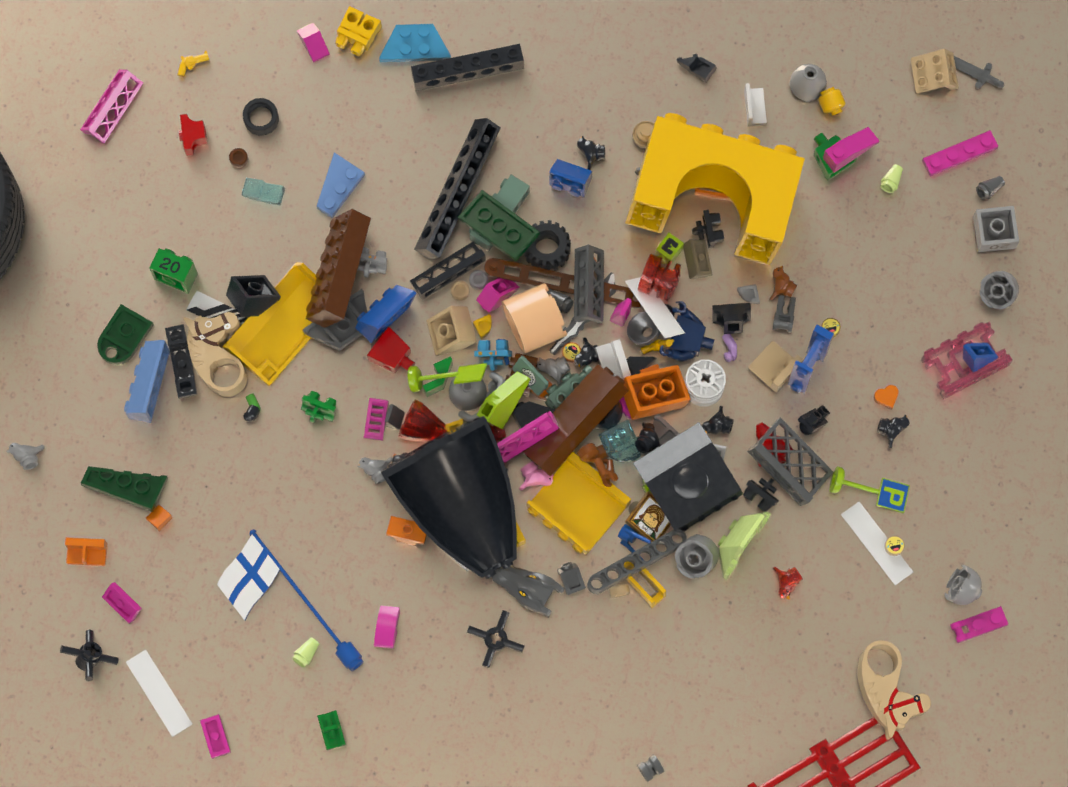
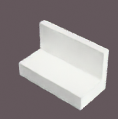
[744,83,767,127]
[595,339,631,379]

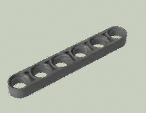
[587,529,687,594]

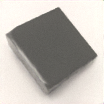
[385,404,405,430]

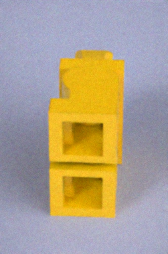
[335,6,382,57]

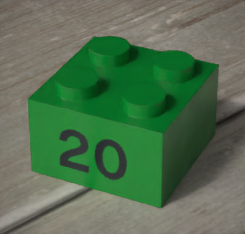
[149,248,198,294]

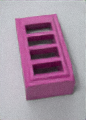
[610,298,632,327]
[364,398,389,441]

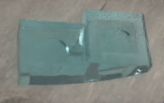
[241,178,285,206]

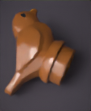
[769,266,797,301]

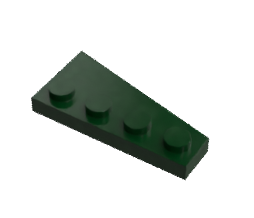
[81,466,168,512]

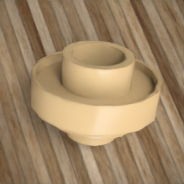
[632,121,654,149]

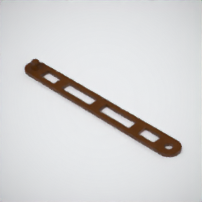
[484,258,642,308]

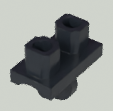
[692,210,724,248]
[798,405,830,435]
[743,478,779,512]

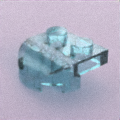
[598,420,641,462]

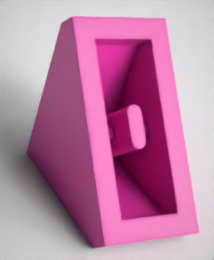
[297,23,330,62]

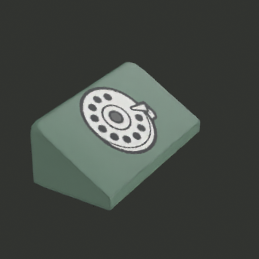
[513,356,549,396]

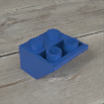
[549,159,592,197]

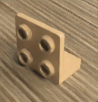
[911,48,959,94]
[748,341,803,393]

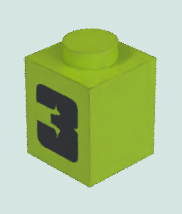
[655,233,684,266]

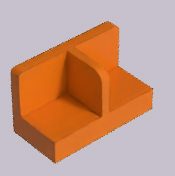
[65,537,108,566]

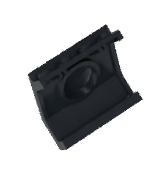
[633,422,743,532]

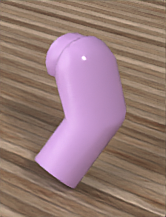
[722,334,737,362]

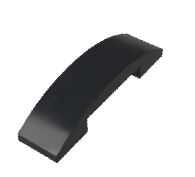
[165,324,197,399]

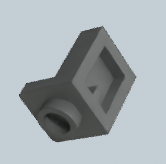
[557,562,586,595]

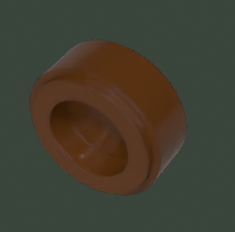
[229,148,248,168]

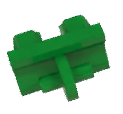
[301,391,337,423]
[317,710,346,751]

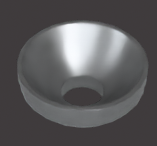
[627,312,660,346]

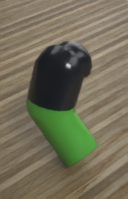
[243,393,261,422]

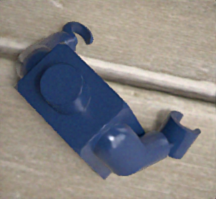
[660,301,715,362]

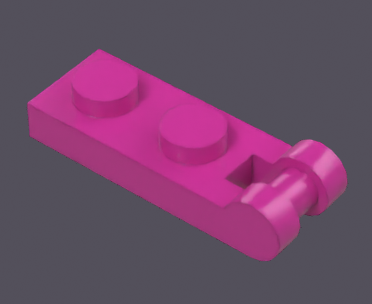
[950,606,1008,643]

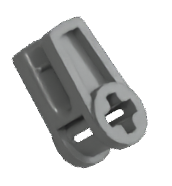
[772,295,796,333]

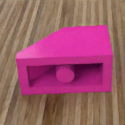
[476,278,519,312]

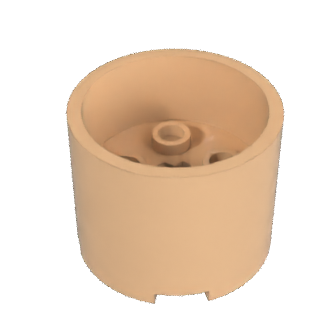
[502,283,567,354]

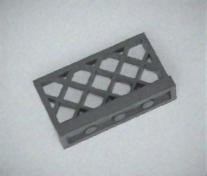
[747,417,833,506]

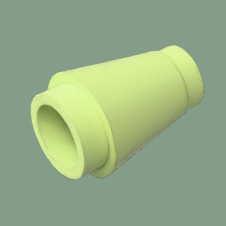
[880,164,903,193]
[292,637,320,667]

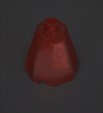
[398,399,447,442]

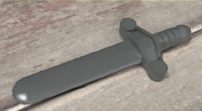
[954,56,1004,89]

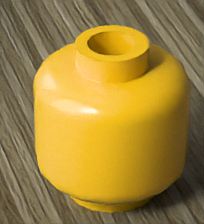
[818,87,846,116]

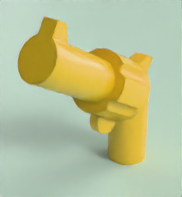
[177,51,209,77]
[640,339,674,355]

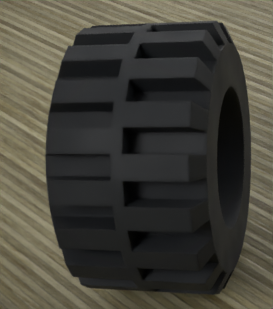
[524,220,571,271]

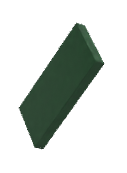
[458,190,540,262]

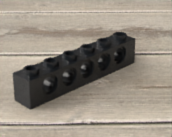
[411,44,524,91]

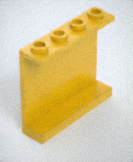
[526,452,631,555]

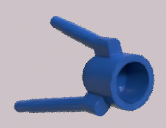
[618,524,651,560]

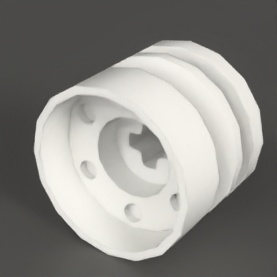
[685,359,726,407]

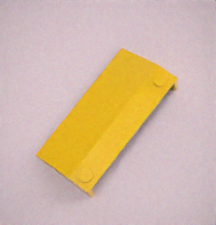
[222,262,317,386]

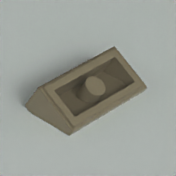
[683,239,712,279]

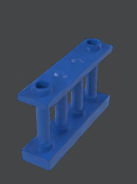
[788,325,834,394]

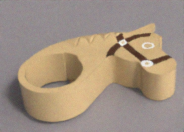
[183,312,248,397]

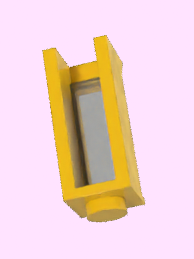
[624,562,666,608]

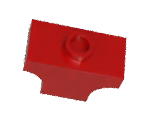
[178,114,207,156]

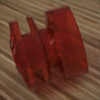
[637,254,682,302]

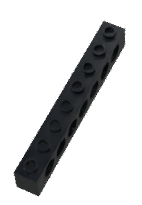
[414,118,501,259]

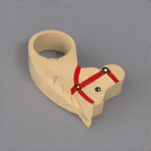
[857,640,931,740]

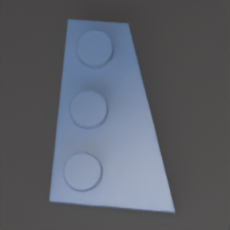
[317,153,365,218]

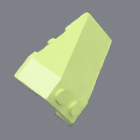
[718,512,771,580]

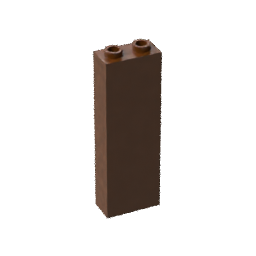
[522,364,628,476]

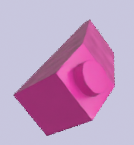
[823,127,880,173]

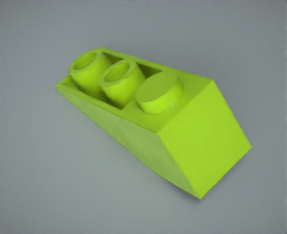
[477,371,531,429]

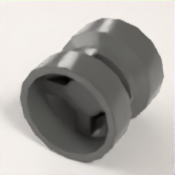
[637,755,664,782]

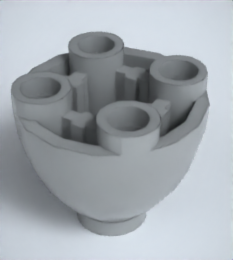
[789,64,827,102]

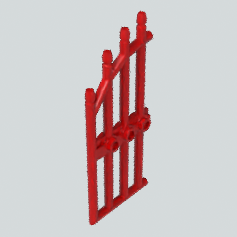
[748,717,921,787]

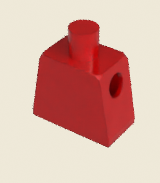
[367,327,415,373]

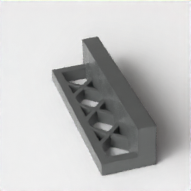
[574,244,604,323]

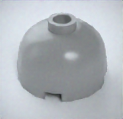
[979,271,1019,309]
[449,378,487,411]
[945,565,982,605]

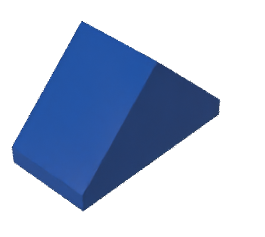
[963,343,998,373]

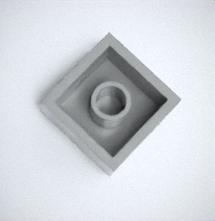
[973,206,1019,252]

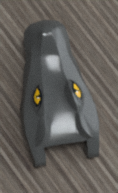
[492,566,565,618]

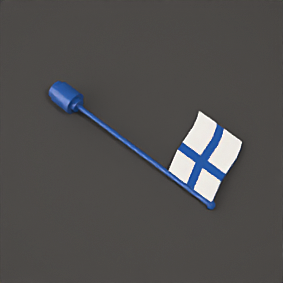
[217,529,364,671]

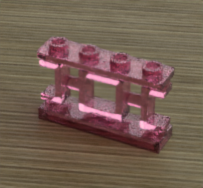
[921,322,1013,400]

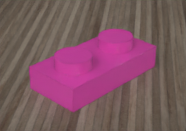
[102,582,142,623]
[200,714,231,759]

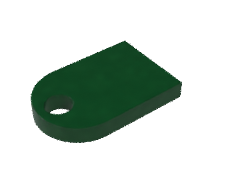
[97,304,154,365]

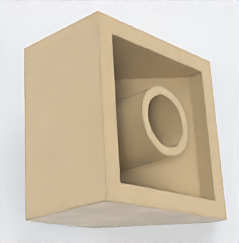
[426,306,477,356]

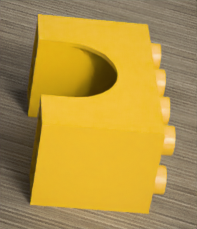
[625,113,805,265]

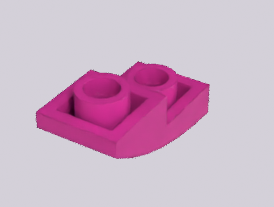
[374,606,400,648]

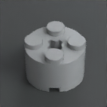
[675,534,719,578]

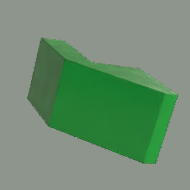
[423,356,453,397]

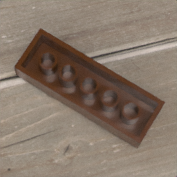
[306,209,371,328]

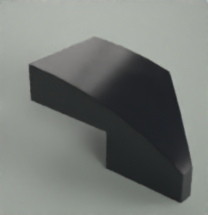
[677,54,717,82]
[626,356,657,375]

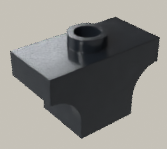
[712,303,751,334]

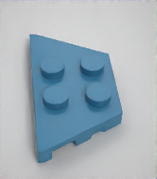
[379,24,451,62]

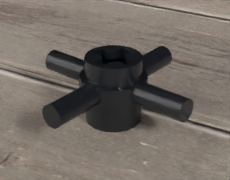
[467,610,525,668]
[60,629,119,681]

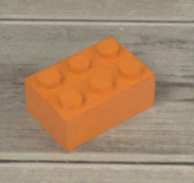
[623,365,691,420]

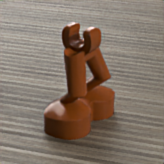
[577,443,618,487]

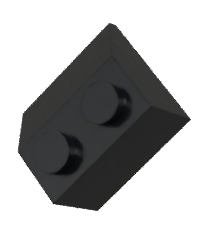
[226,275,281,317]

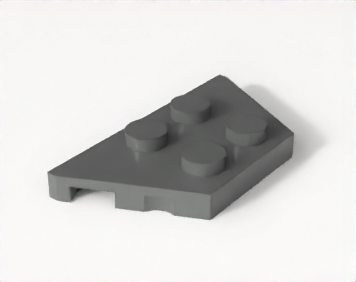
[302,289,367,351]

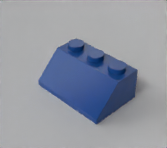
[355,285,417,343]

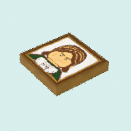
[625,491,671,542]

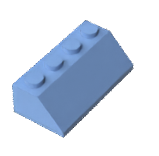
[124,340,170,423]

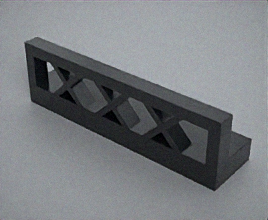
[410,241,486,300]

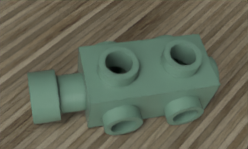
[544,365,592,410]

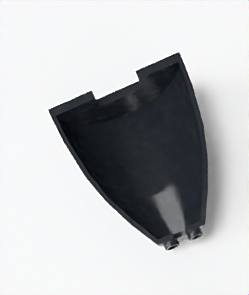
[381,416,517,579]

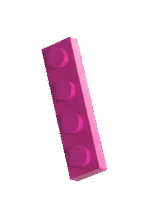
[922,130,998,177]

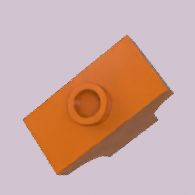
[386,516,427,546]

